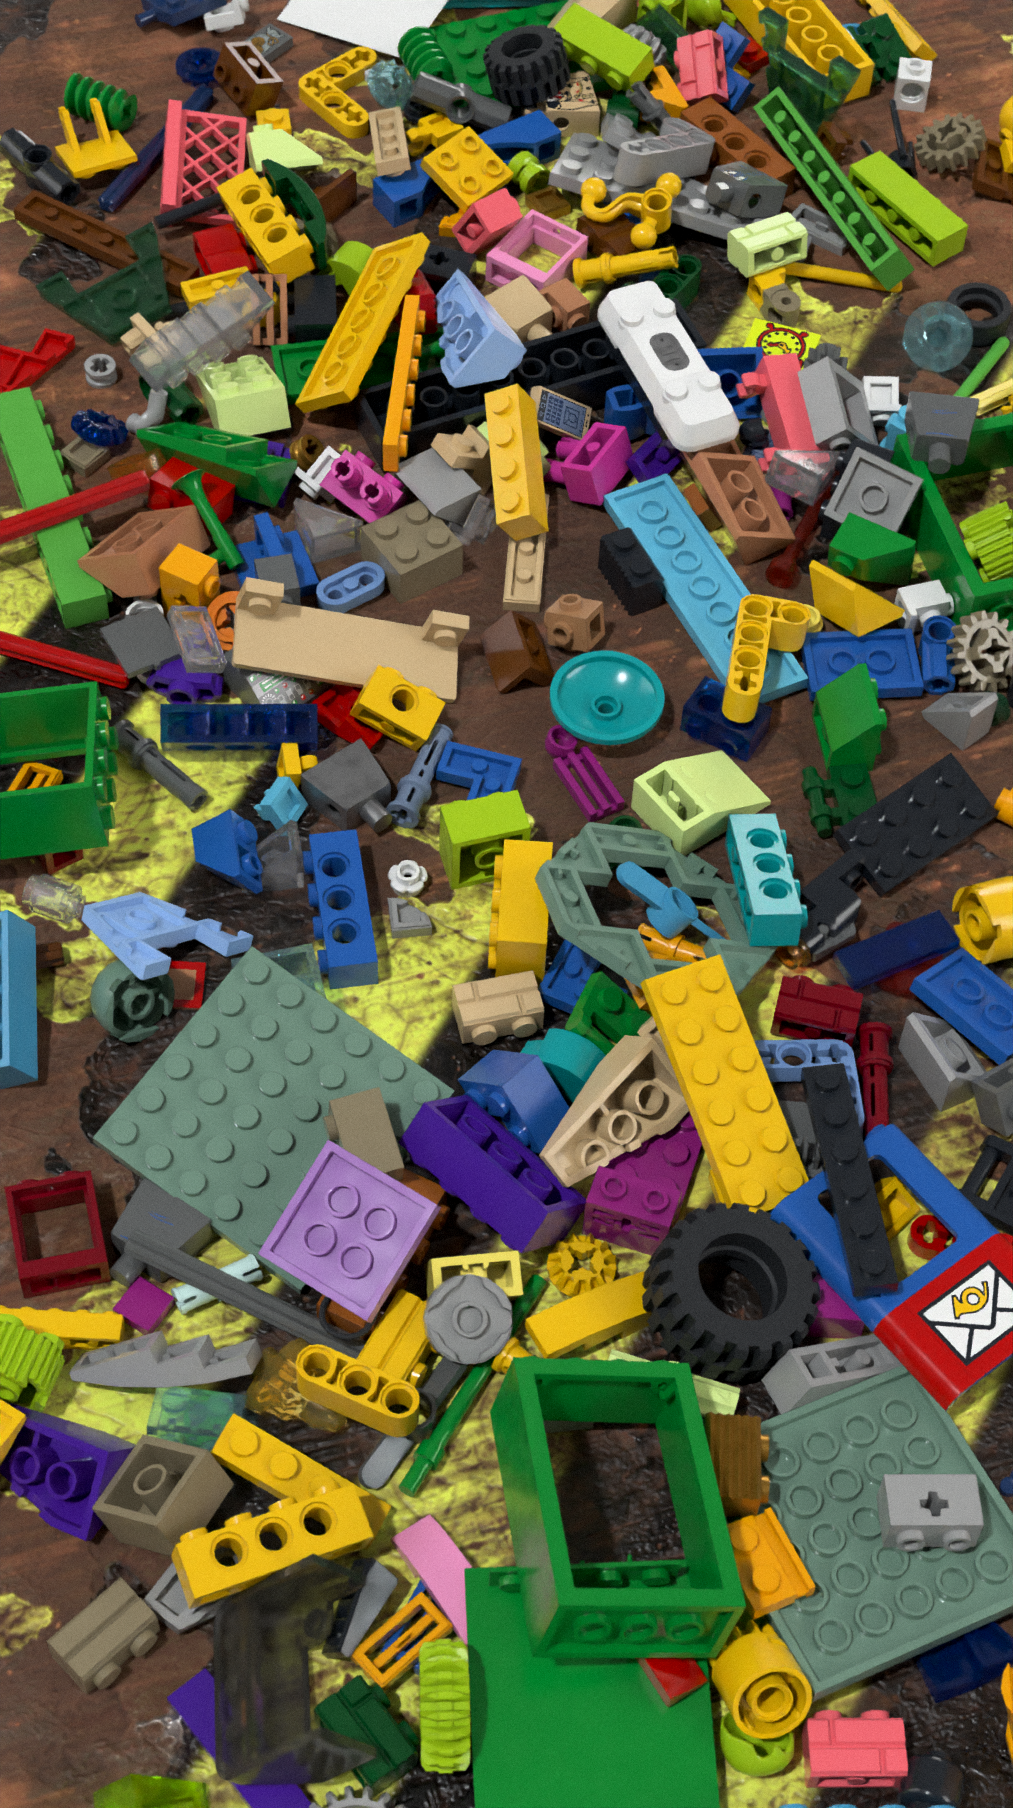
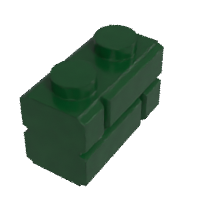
[314,1675,420,1798]

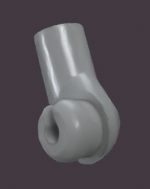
[126,388,168,436]

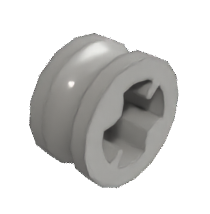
[84,354,117,389]

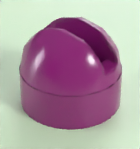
[545,725,578,759]

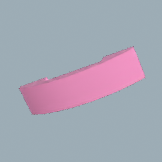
[391,1514,472,1648]

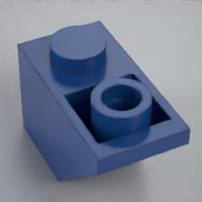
[191,809,263,894]

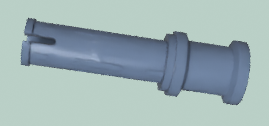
[386,723,453,828]

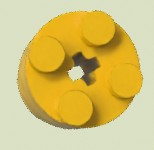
[952,876,1013,965]

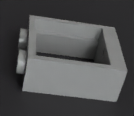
[797,356,879,460]

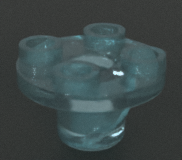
[902,301,973,372]

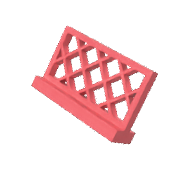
[160,99,247,228]

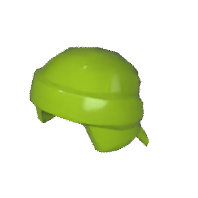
[687,0,737,28]

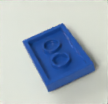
[800,628,924,701]
[909,947,1013,1065]

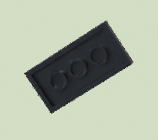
[833,753,998,897]

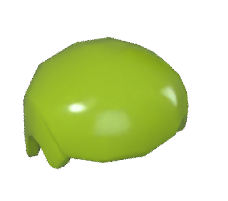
[720,1712,794,1777]

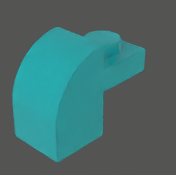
[520,1028,606,1103]

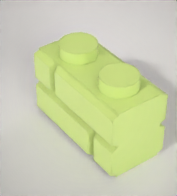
[727,212,808,278]

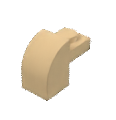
[431,425,493,496]

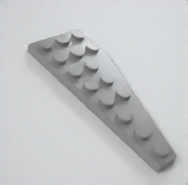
[548,132,812,263]

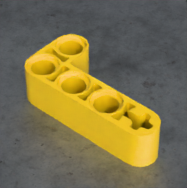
[722,594,811,723]

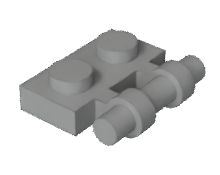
[601,113,657,149]

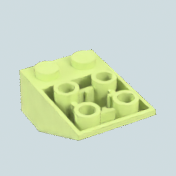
[194,355,291,436]
[631,750,771,856]

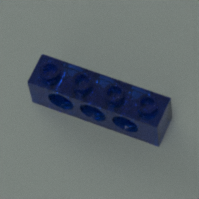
[160,704,318,751]

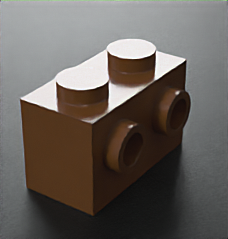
[213,41,283,116]

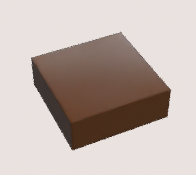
[683,483,721,532]

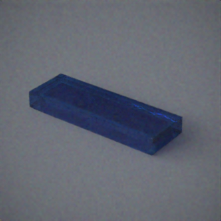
[833,910,960,990]

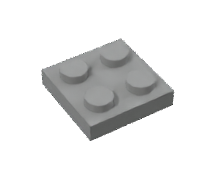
[824,447,924,533]

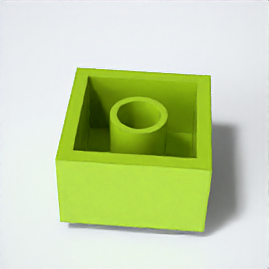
[439,790,531,890]

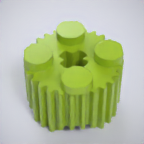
[959,501,1013,583]
[0,1314,65,1412]

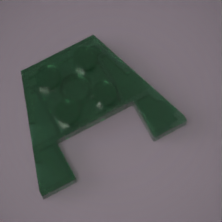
[758,6,861,134]
[35,222,172,345]

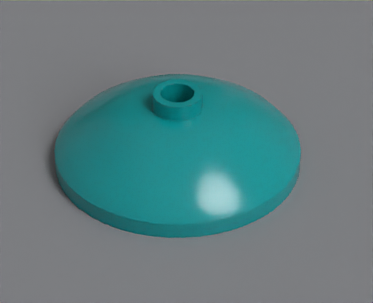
[549,650,665,745]

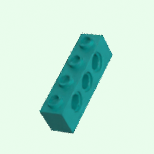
[725,813,808,946]

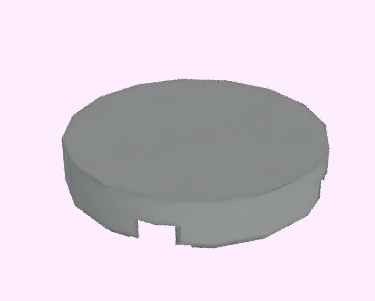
[423,1274,513,1364]

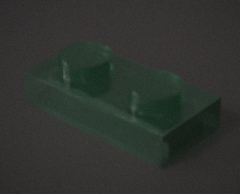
[636,3,690,71]

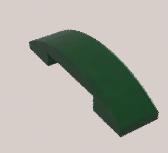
[261,158,328,270]

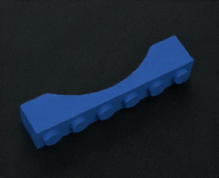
[373,109,561,228]

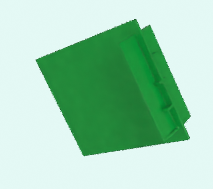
[464,1554,720,1808]

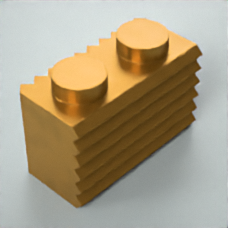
[703,1412,770,1518]

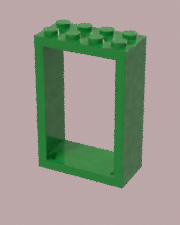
[892,413,1013,631]
[0,681,119,860]
[490,1356,746,1658]

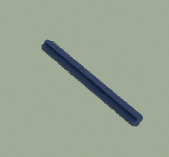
[98,85,214,213]

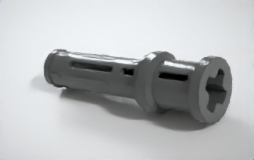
[114,719,208,811]

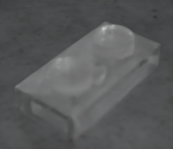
[167,605,227,673]

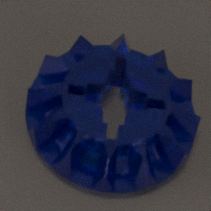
[175,47,220,87]
[70,409,129,447]

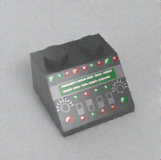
[222,648,331,729]

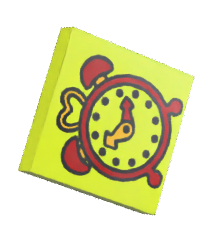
[743,318,821,370]

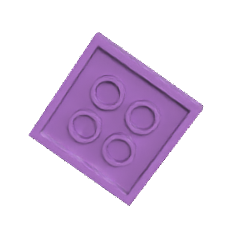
[258,1140,441,1323]

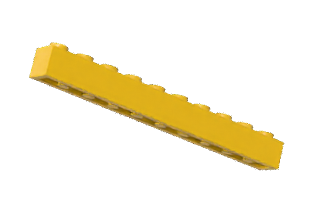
[0,1305,125,1350]

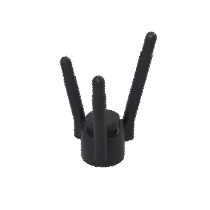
[860,99,917,179]

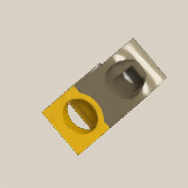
[747,266,801,328]

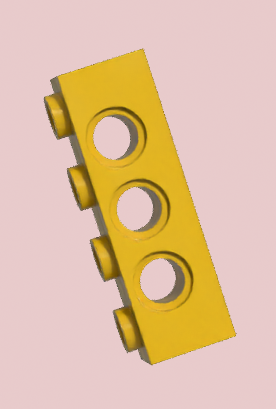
[216,168,315,288]
[171,1482,373,1610]

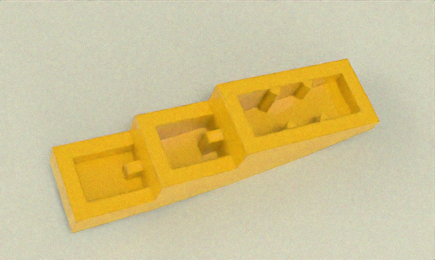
[525,1271,652,1359]

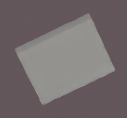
[395,447,481,530]
[898,1012,987,1112]

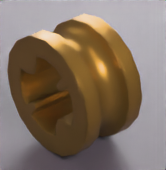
[289,434,324,471]

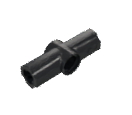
[0,128,80,205]

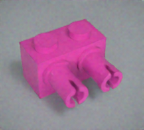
[543,422,633,506]
[319,449,408,523]

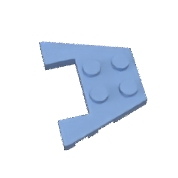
[81,892,253,980]

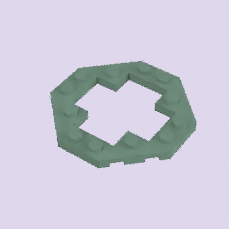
[535,822,778,997]

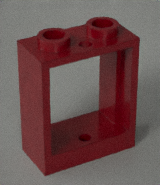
[4,1170,111,1299]

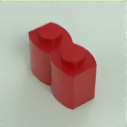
[192,223,258,276]

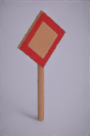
[167,961,207,1010]

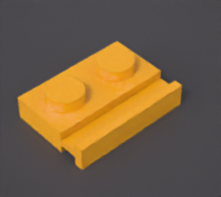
[727,1507,816,1620]

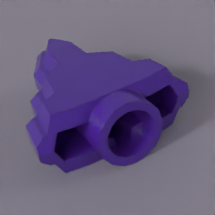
[146,626,224,709]

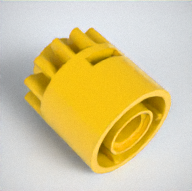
[707,1620,812,1739]

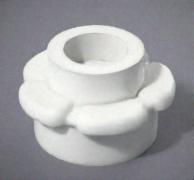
[388,860,428,898]

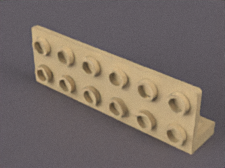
[232,577,469,703]

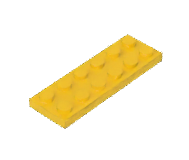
[295,232,430,413]
[640,954,809,1213]

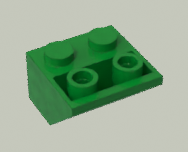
[811,663,887,772]

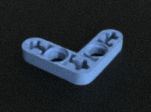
[754,1039,864,1134]

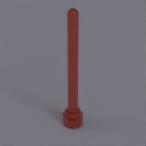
[765,462,839,588]

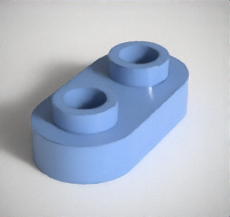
[316,561,385,613]

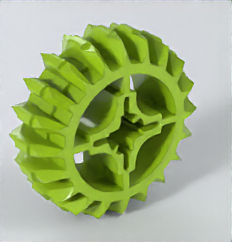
[419,1639,470,1774]

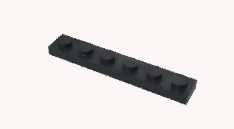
[801,1063,899,1297]

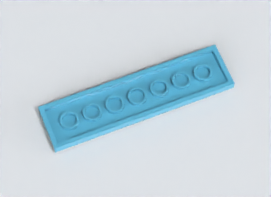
[603,473,808,705]

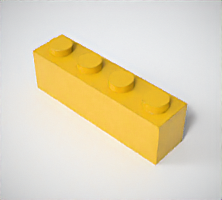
[484,384,549,541]

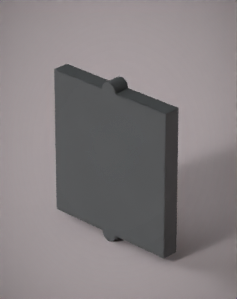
[100,607,186,679]

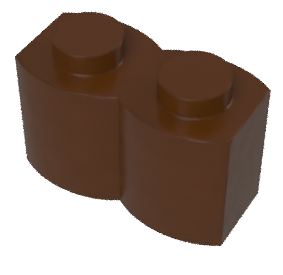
[576,203,650,258]

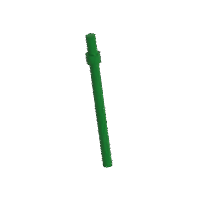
[398,1274,546,1497]

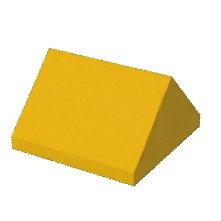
[809,560,905,637]

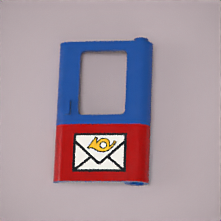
[770,1124,1013,1411]

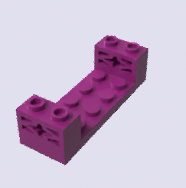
[582,1111,703,1256]

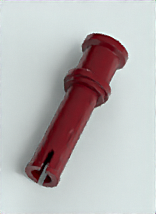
[856,1022,894,1142]

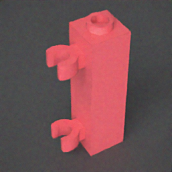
[736,353,830,487]

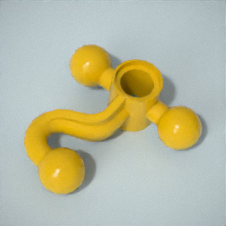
[580,173,682,250]

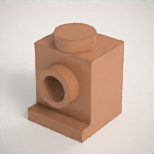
[539,278,590,332]

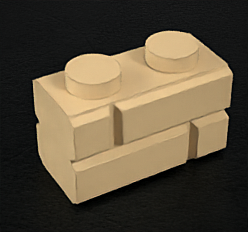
[452,970,544,1045]

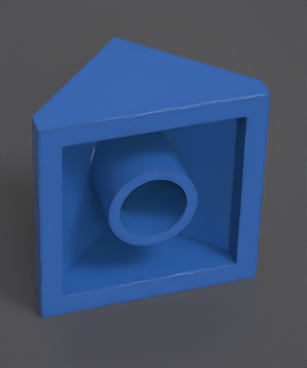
[697,347,763,419]

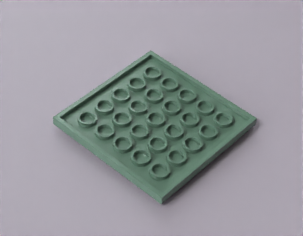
[93,946,455,1294]
[725,1365,1013,1702]

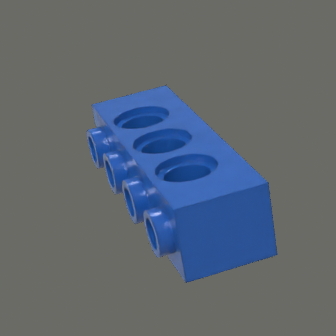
[302,829,378,989]

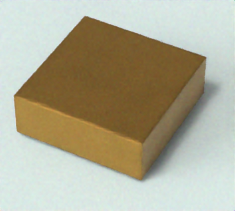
[525,186,571,220]

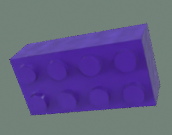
[398,1095,587,1253]

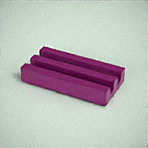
[553,746,625,822]

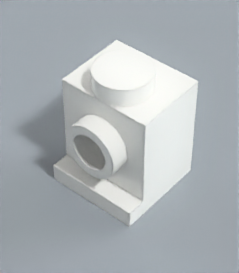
[894,580,954,634]

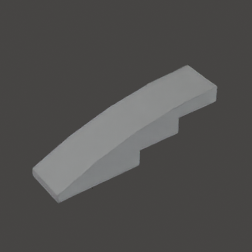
[69,1330,263,1388]

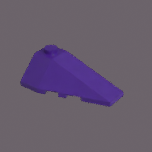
[0,1401,136,1541]

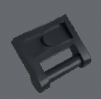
[958,1135,1013,1236]

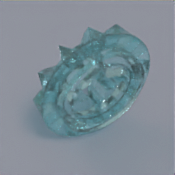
[367,59,413,110]

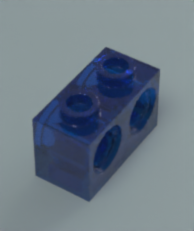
[680,676,772,762]

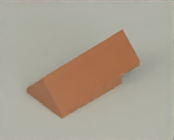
[678,439,796,566]

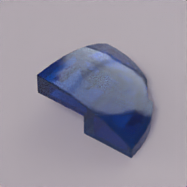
[914,1621,1013,1703]

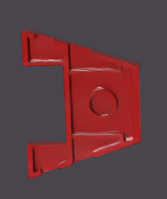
[0,328,76,393]

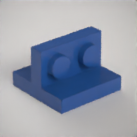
[233,512,319,597]

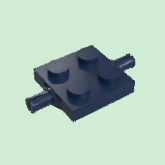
[134,0,227,28]

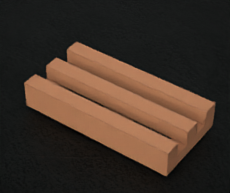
[252,274,288,345]

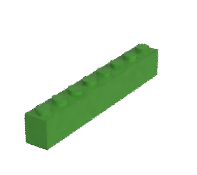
[753,86,915,291]
[0,387,113,629]

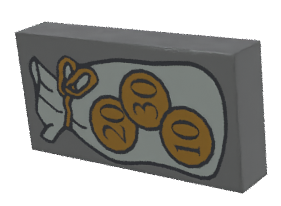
[244,23,293,63]

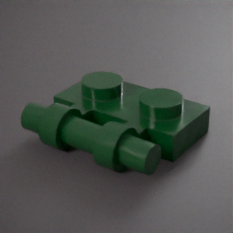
[845,13,912,87]
[801,763,877,838]

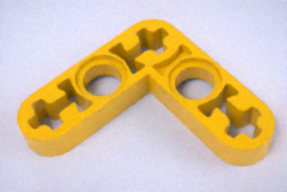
[298,47,377,139]

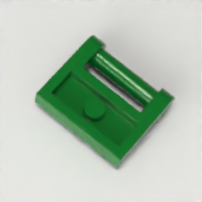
[565,971,651,1055]

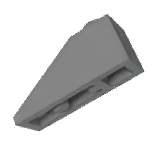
[762,1334,902,1414]

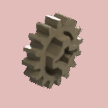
[914,113,987,173]
[946,610,1013,693]

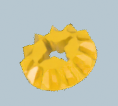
[547,1232,616,1297]

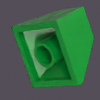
[827,512,916,586]

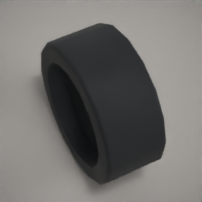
[944,282,1011,347]

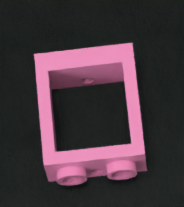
[486,209,588,291]

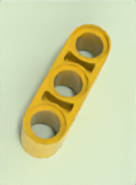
[296,1344,420,1437]

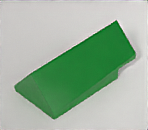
[137,422,297,508]

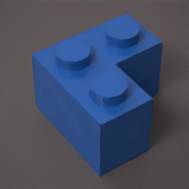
[458,1050,569,1153]

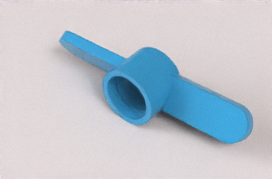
[616,861,725,939]

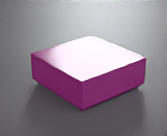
[112,1276,175,1335]

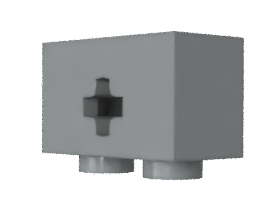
[876,1474,984,1551]

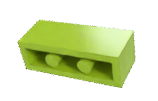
[553,2,654,93]

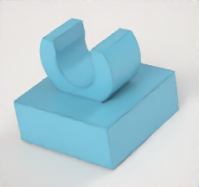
[254,777,308,833]

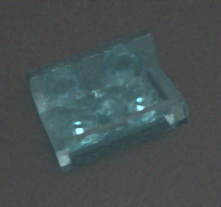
[146,1386,247,1465]

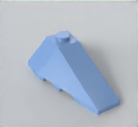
[436,269,527,388]

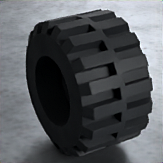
[483,25,571,106]

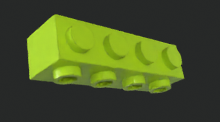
[848,151,968,266]

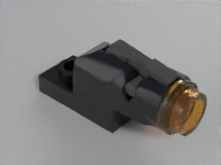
[775,847,865,970]

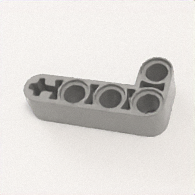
[613,117,715,187]

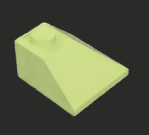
[246,124,323,175]

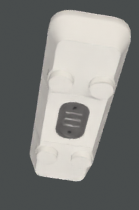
[597,281,740,452]

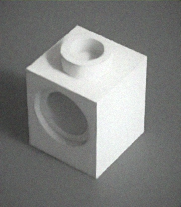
[893,57,932,113]

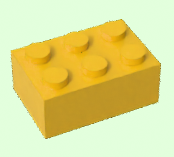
[488,839,553,987]

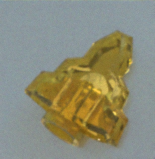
[241,1337,347,1433]

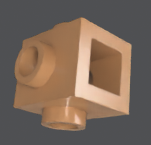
[544,594,605,652]

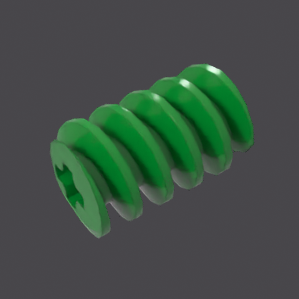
[397,26,454,83]
[64,72,137,132]

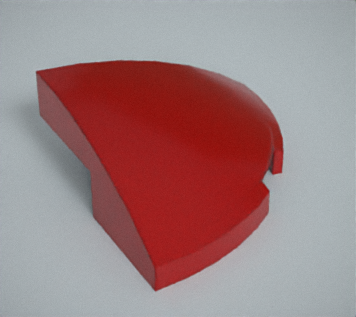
[307,684,383,750]

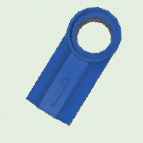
[918,615,956,695]

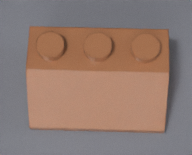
[77,505,211,600]

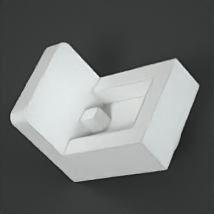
[204,0,249,32]
[862,376,902,426]
[294,445,341,503]

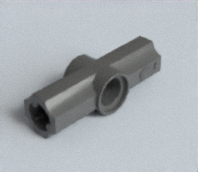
[410,71,511,131]

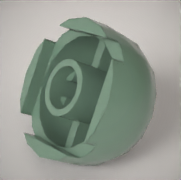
[90,959,175,1043]

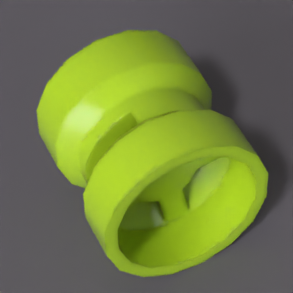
[508,151,551,195]

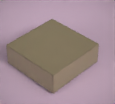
[60,433,111,478]

